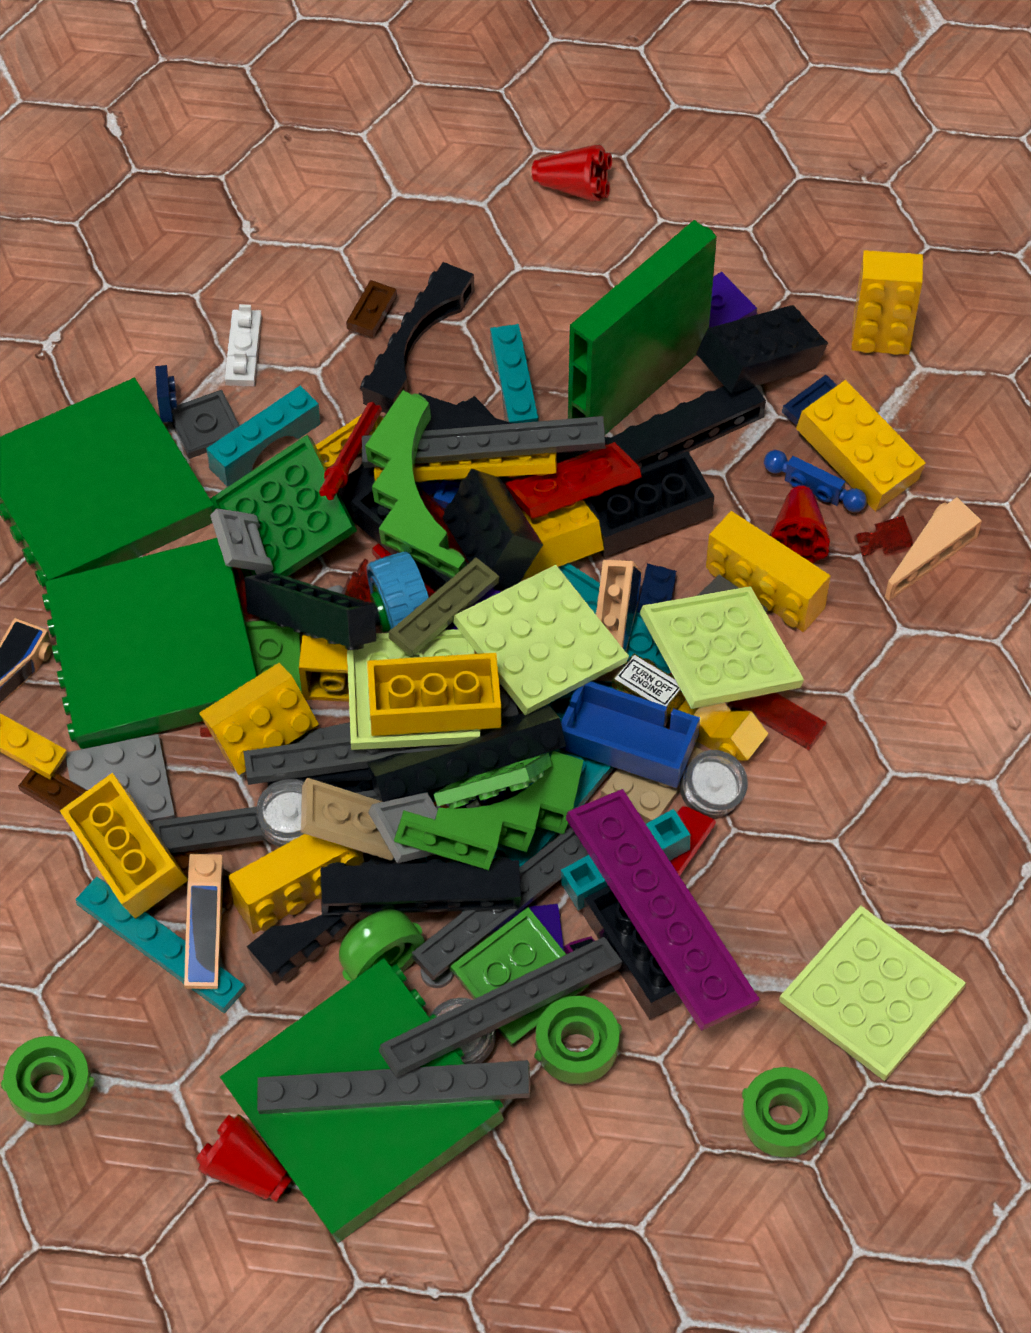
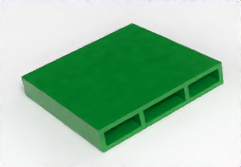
[568,220,717,435]
[0,377,215,588]
[42,538,258,749]
[220,958,504,1243]

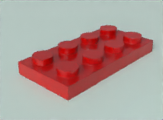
[506,442,641,519]

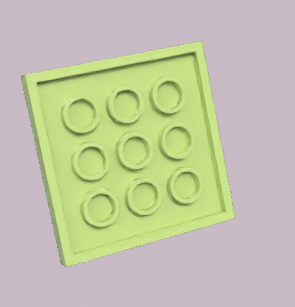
[453,565,629,715]
[640,586,804,709]
[347,629,480,750]
[779,905,966,1081]

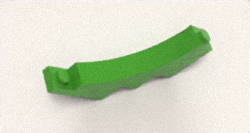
[365,390,466,578]
[394,751,583,870]

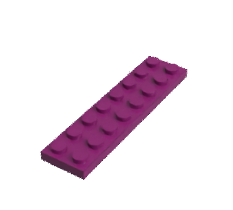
[566,789,760,1031]

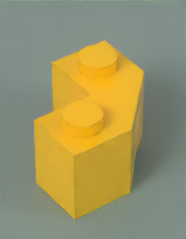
[678,700,769,761]

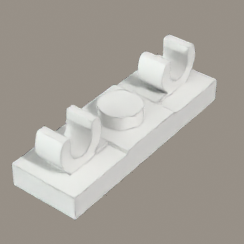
[225,304,262,386]

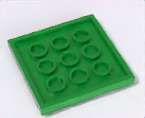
[210,435,357,577]

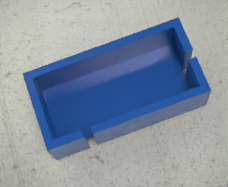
[559,681,700,788]

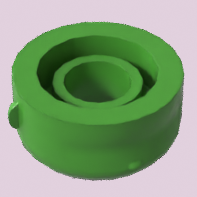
[339,909,425,982]
[534,996,622,1085]
[1,1036,95,1126]
[741,1067,829,1158]

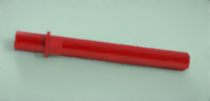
[319,402,382,500]

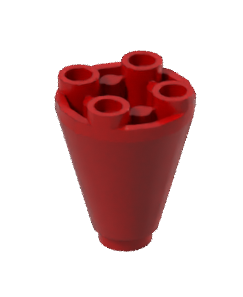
[531,145,612,201]
[770,486,830,563]
[196,1114,292,1202]

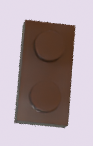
[346,280,397,338]

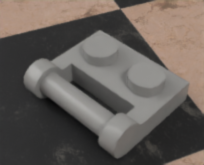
[210,508,273,574]

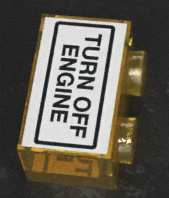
[612,653,685,723]

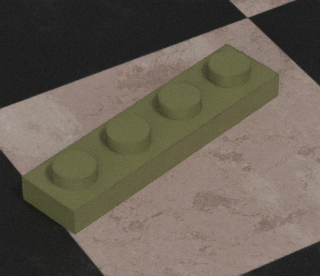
[389,558,499,657]

